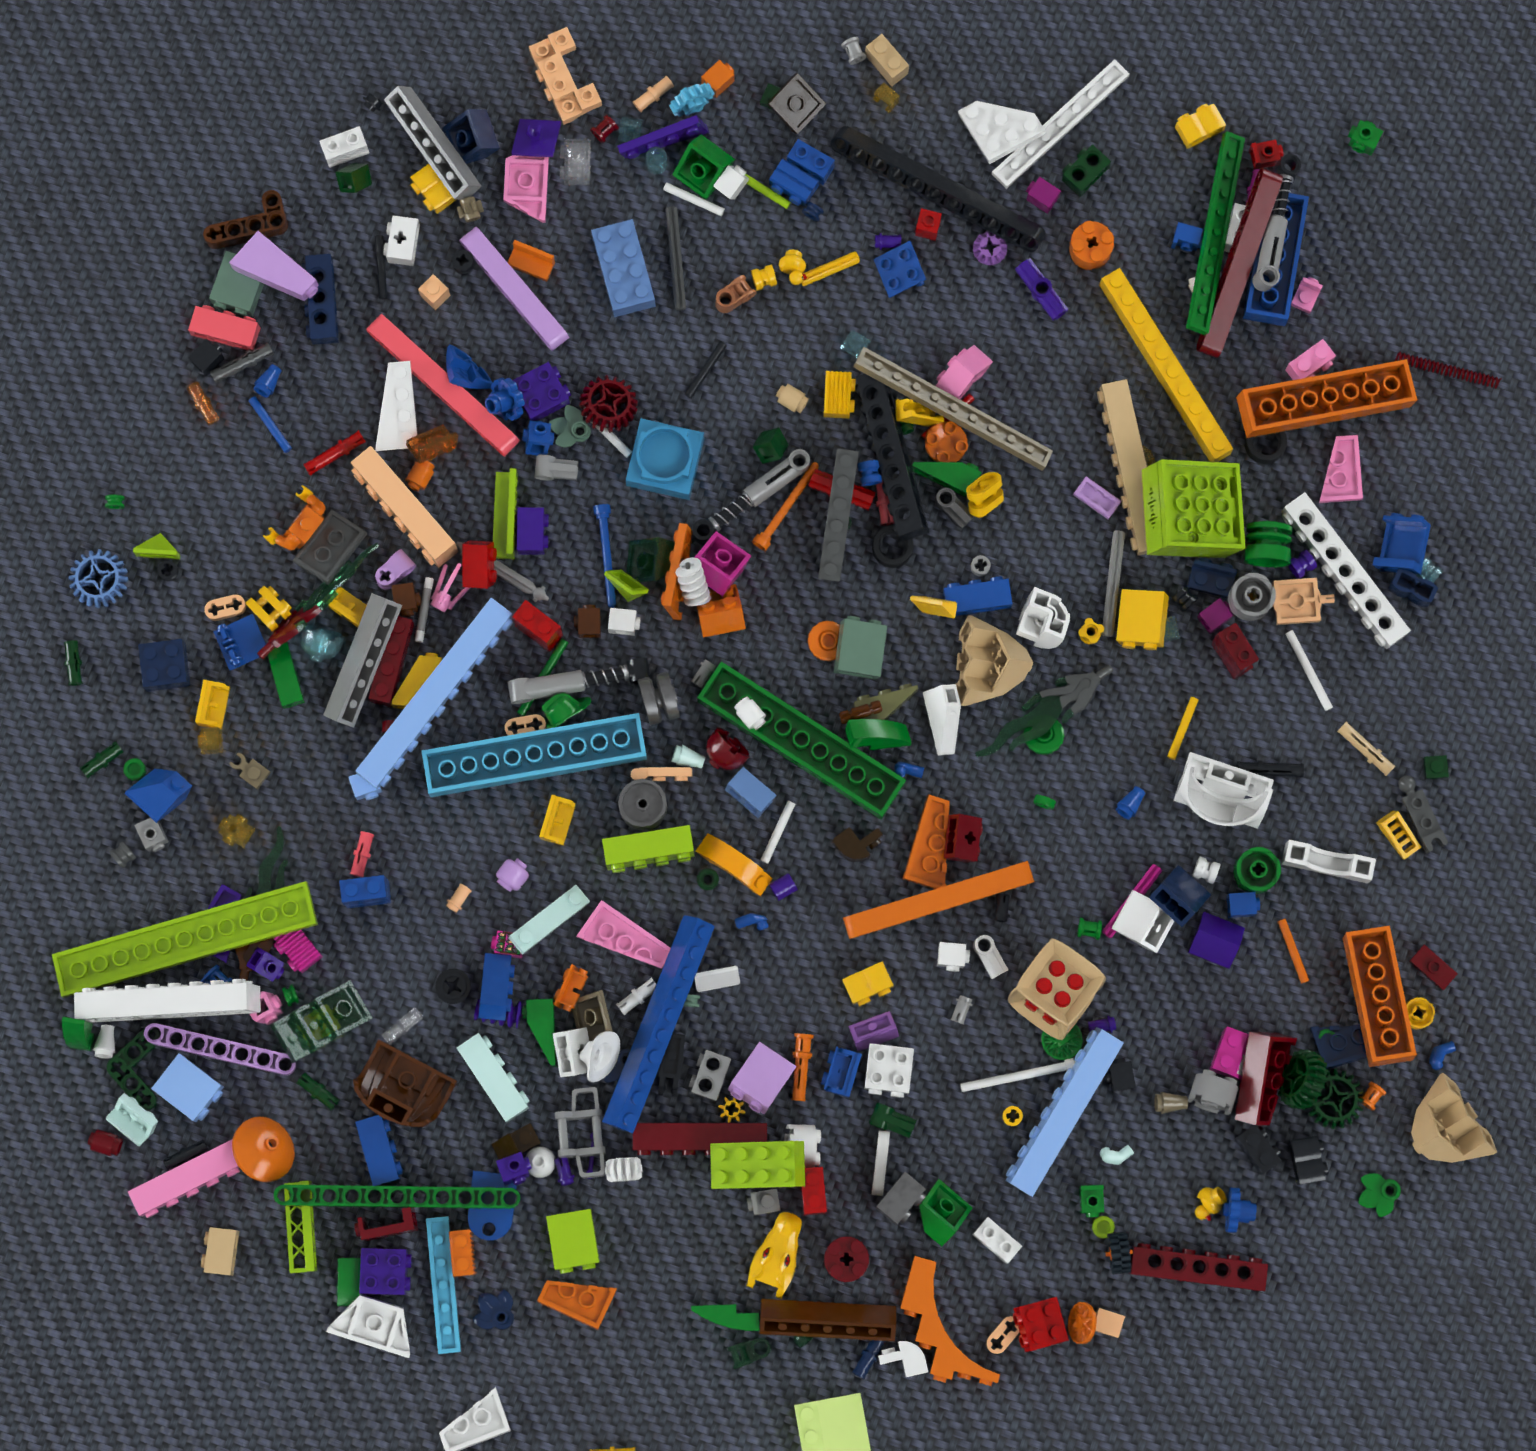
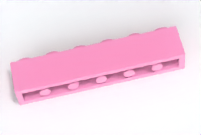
[128,1139,240,1218]

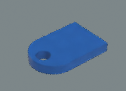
[468,1171,517,1241]

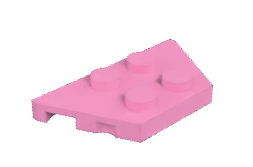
[503,155,549,223]

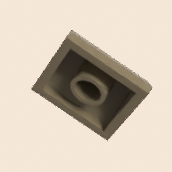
[572,990,613,1041]

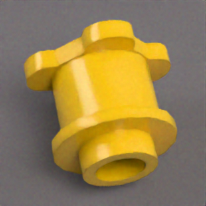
[1078,618,1104,644]

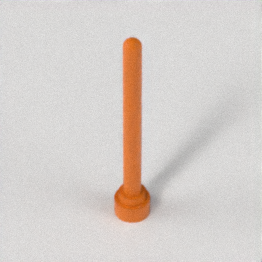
[752,462,819,551]

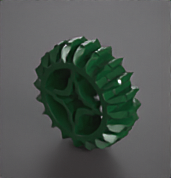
[1278,1049,1328,1110]
[1307,1069,1364,1129]

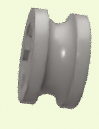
[971,555,991,577]

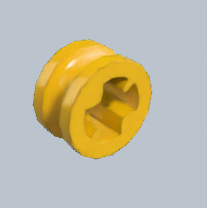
[1002,1106,1023,1127]

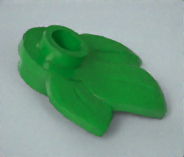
[1358,1173,1401,1217]

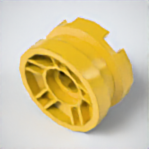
[1406,997,1435,1030]

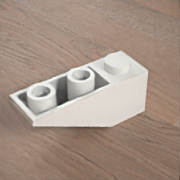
[923,684,961,756]

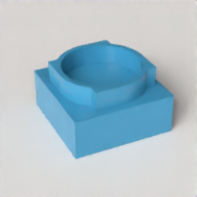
[626,418,704,500]

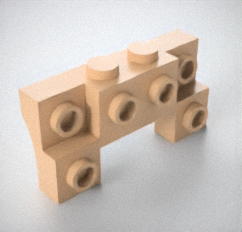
[529,27,602,125]

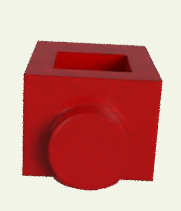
[1249,140,1284,169]

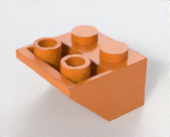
[696,584,746,638]

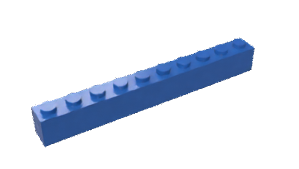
[602,915,715,1133]

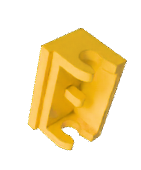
[895,398,944,427]
[325,586,367,628]
[195,679,230,730]
[539,795,576,846]

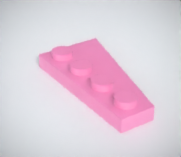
[576,900,671,969]

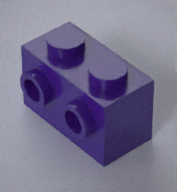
[517,507,549,555]

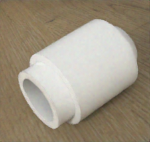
[734,696,766,730]

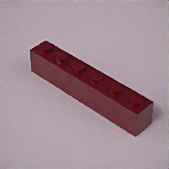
[633,1123,767,1155]

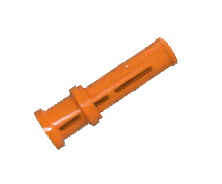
[791,1033,814,1101]

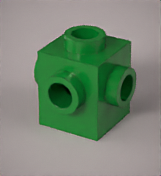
[1347,120,1383,156]

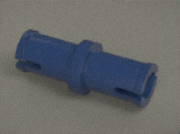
[852,1340,886,1379]

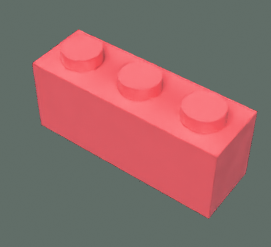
[188,305,261,351]

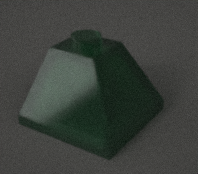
[626,537,675,583]

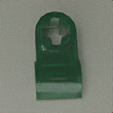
[727,1338,772,1369]

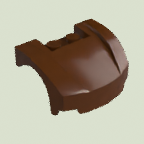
[353,1039,458,1127]

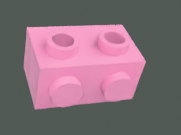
[1285,339,1336,380]

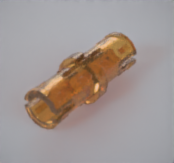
[186,382,220,425]

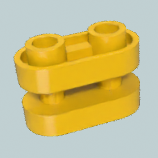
[966,472,1004,518]
[245,586,292,632]

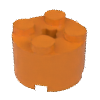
[1069,221,1114,270]

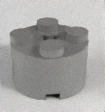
[1228,573,1276,621]
[1188,1069,1239,1115]

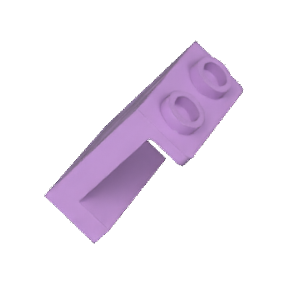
[728,1042,796,1114]

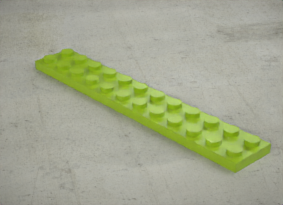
[52,881,318,998]

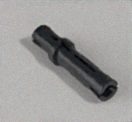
[1236,760,1304,777]

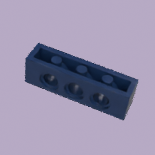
[302,254,339,345]

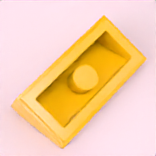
[910,595,957,619]

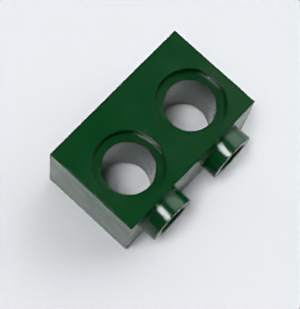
[1062,144,1111,197]

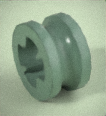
[683,994,700,1008]

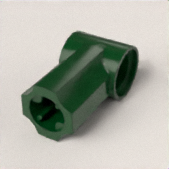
[869,1103,917,1138]

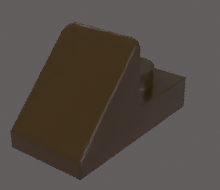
[491,1123,541,1160]

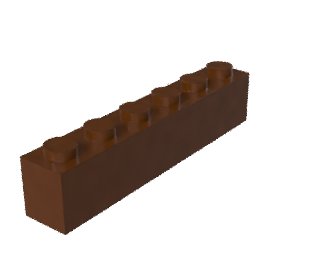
[760,1299,896,1341]

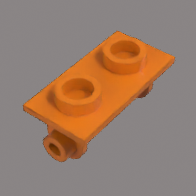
[553,964,588,1012]

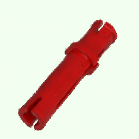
[303,430,366,476]

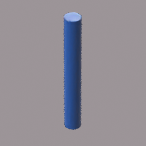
[249,396,292,453]

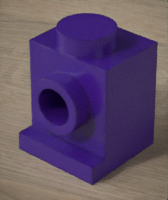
[246,947,284,982]

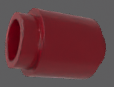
[88,1129,123,1156]

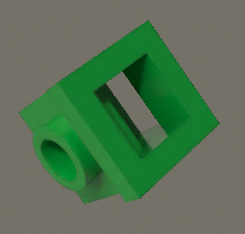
[1079,1185,1104,1218]

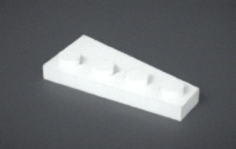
[375,361,419,451]

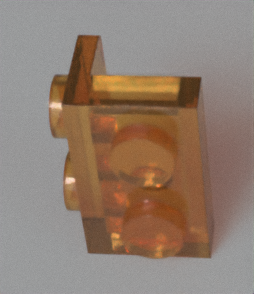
[406,424,458,463]

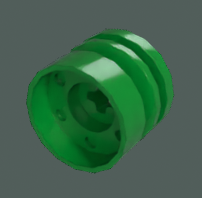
[1244,521,1293,568]

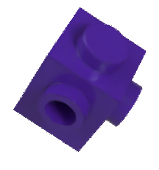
[496,1152,532,1186]

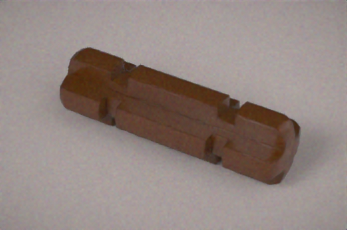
[839,700,882,724]

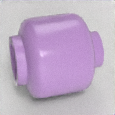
[496,858,529,892]

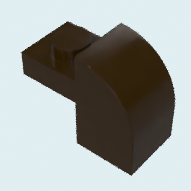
[831,827,883,862]

